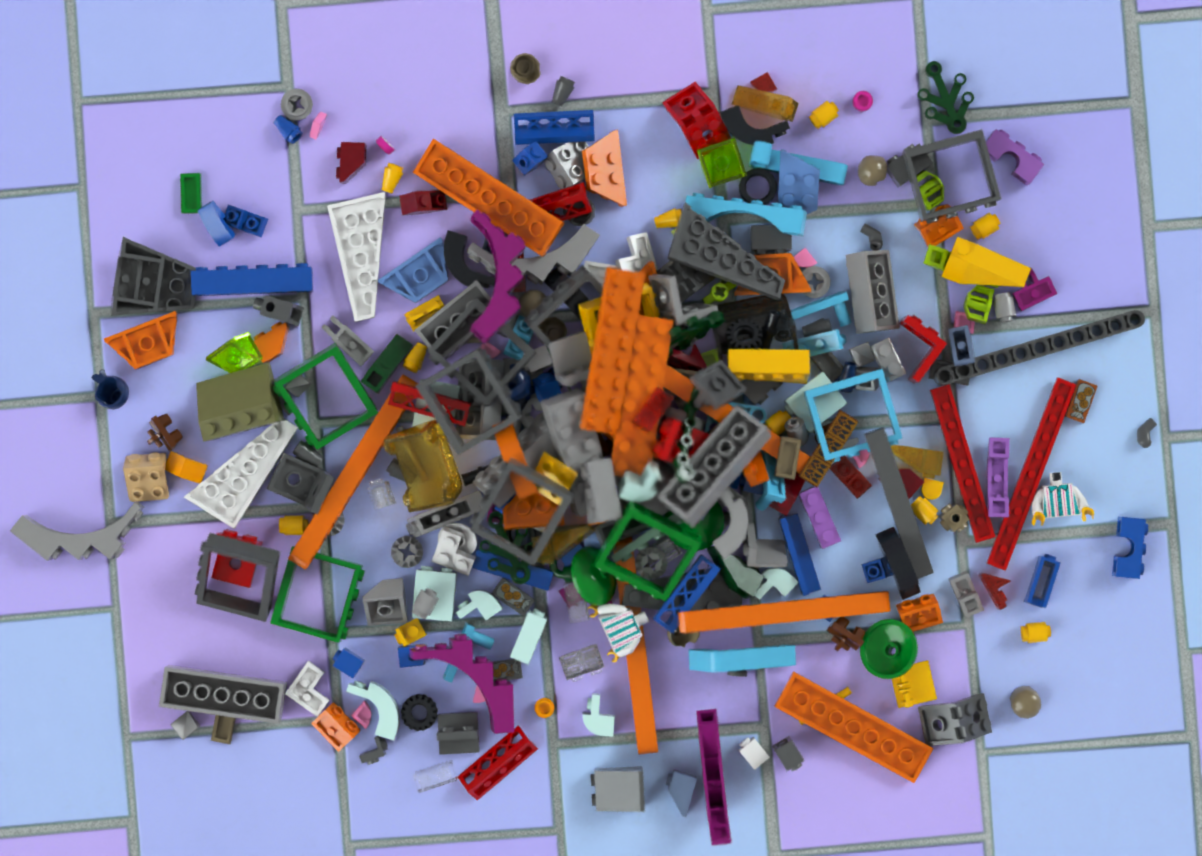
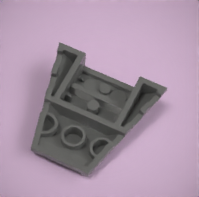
[111,237,196,316]

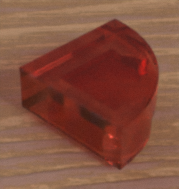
[750,72,777,92]

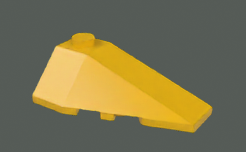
[941,237,1031,287]

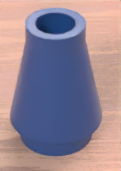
[273,115,303,144]

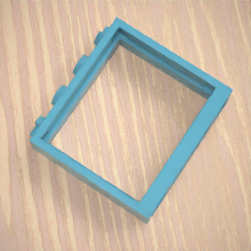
[803,369,903,463]

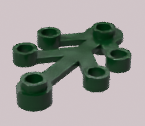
[917,61,974,134]
[668,311,725,358]
[479,511,535,584]

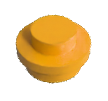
[535,698,554,718]

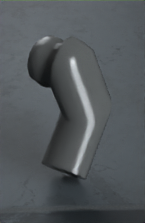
[860,223,883,251]
[1137,418,1157,448]

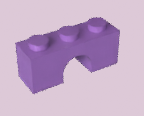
[986,129,1044,186]
[798,486,841,549]

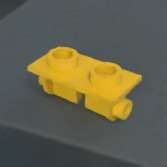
[404,295,444,332]

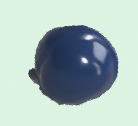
[507,364,532,400]
[92,369,129,410]

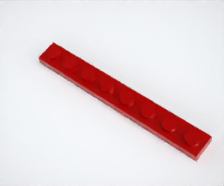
[930,384,996,543]

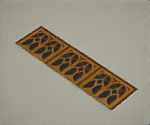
[799,410,859,487]

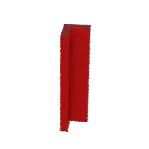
[530,182,592,221]
[388,381,472,426]
[458,726,538,801]

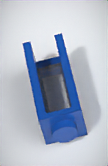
[1023,554,1061,608]

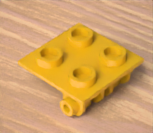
[535,452,578,505]
[892,660,937,708]

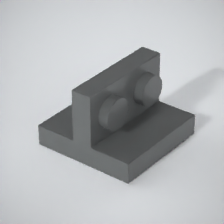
[690,360,747,410]
[437,712,480,755]

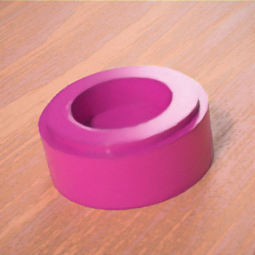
[852,91,873,112]
[376,136,395,155]

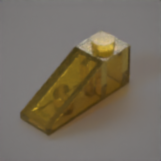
[732,85,799,122]
[891,445,944,479]
[532,526,595,565]

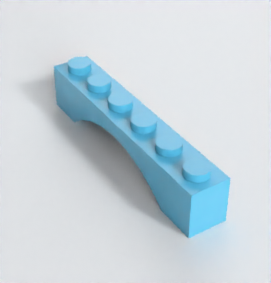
[686,193,807,236]

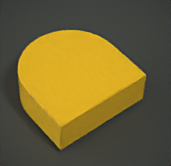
[921,478,944,500]

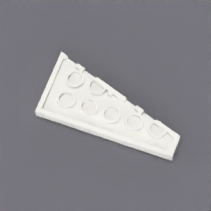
[327,192,386,322]
[184,419,298,529]

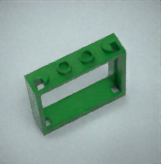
[273,342,378,450]
[595,501,702,601]
[270,546,365,643]

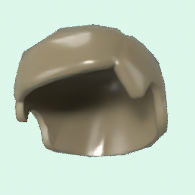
[510,53,541,84]
[858,155,887,186]
[519,289,546,317]
[538,317,567,344]
[667,626,700,647]
[1010,686,1041,719]

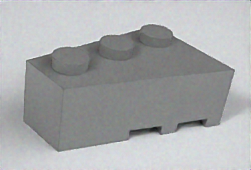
[581,458,622,524]

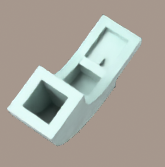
[346,681,400,740]

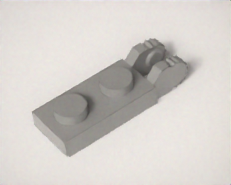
[321,316,374,366]

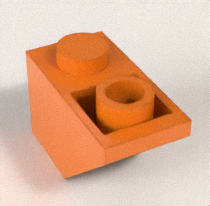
[251,322,290,364]

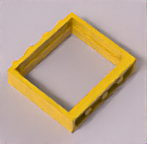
[578,282,660,356]

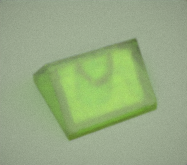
[697,138,747,188]
[206,332,263,373]

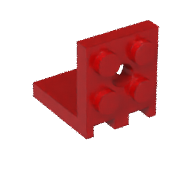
[662,82,731,159]
[899,315,947,384]
[652,418,711,463]
[211,529,263,588]

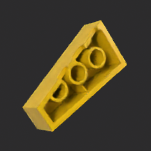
[728,349,810,384]

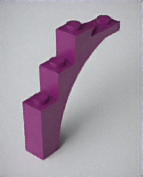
[470,209,526,345]
[409,634,514,734]
[696,709,732,846]

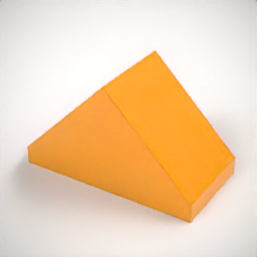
[165,451,208,484]

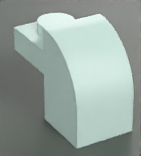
[618,460,660,502]
[755,568,799,600]
[456,590,503,620]
[583,693,615,737]

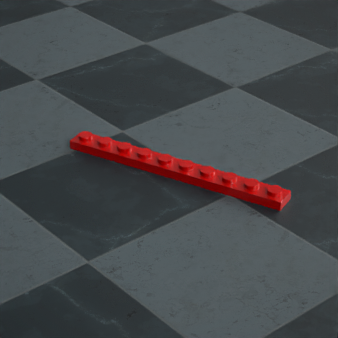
[986,377,1077,571]

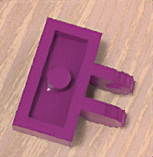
[1012,267,1057,312]

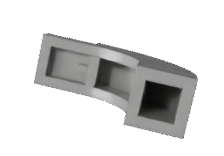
[712,487,748,559]

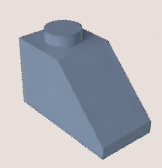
[948,325,975,366]
[666,770,697,817]

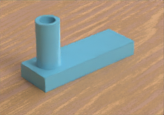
[788,290,852,327]
[782,329,847,357]
[755,449,786,511]
[443,622,495,683]

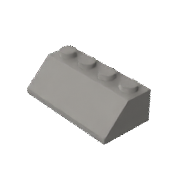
[846,250,900,334]
[414,280,492,360]
[456,359,504,440]

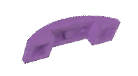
[987,437,1010,518]

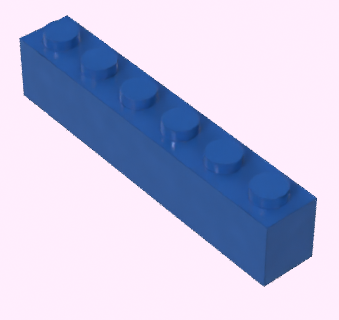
[191,263,313,296]

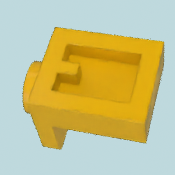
[394,618,427,647]

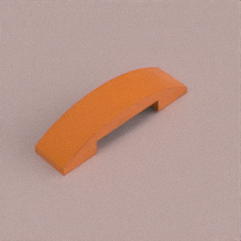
[492,421,539,500]

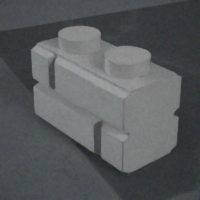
[870,338,907,382]

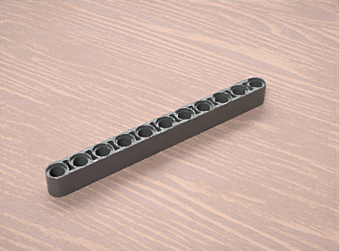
[934,310,1145,386]

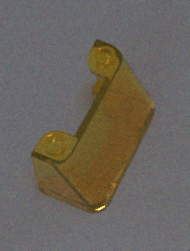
[384,419,462,513]

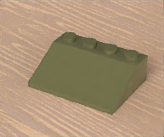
[196,362,285,442]

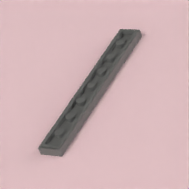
[864,427,934,579]

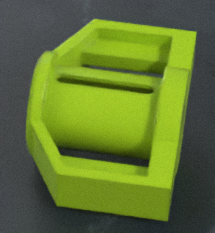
[909,170,944,210]
[702,282,737,304]
[963,285,994,324]

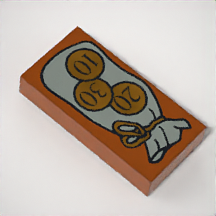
[1064,379,1098,423]

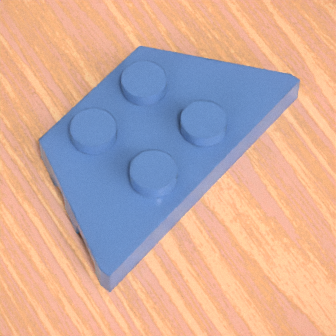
[778,149,820,214]
[377,237,448,303]

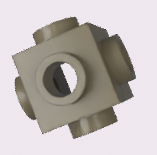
[939,503,970,532]

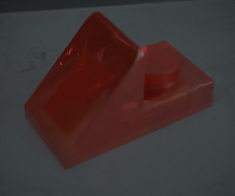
[978,573,1011,610]

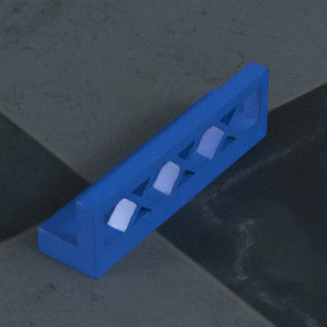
[514,110,595,145]
[778,513,821,596]
[472,549,554,591]
[653,554,721,634]

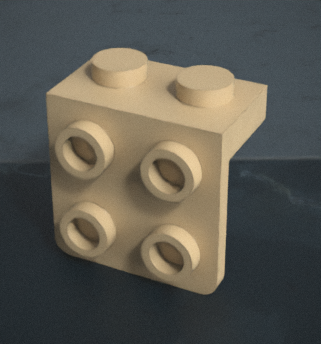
[123,452,169,502]

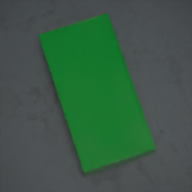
[180,173,202,214]

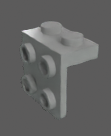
[544,142,588,189]
[548,332,592,387]
[742,523,787,568]

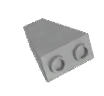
[406,490,483,538]

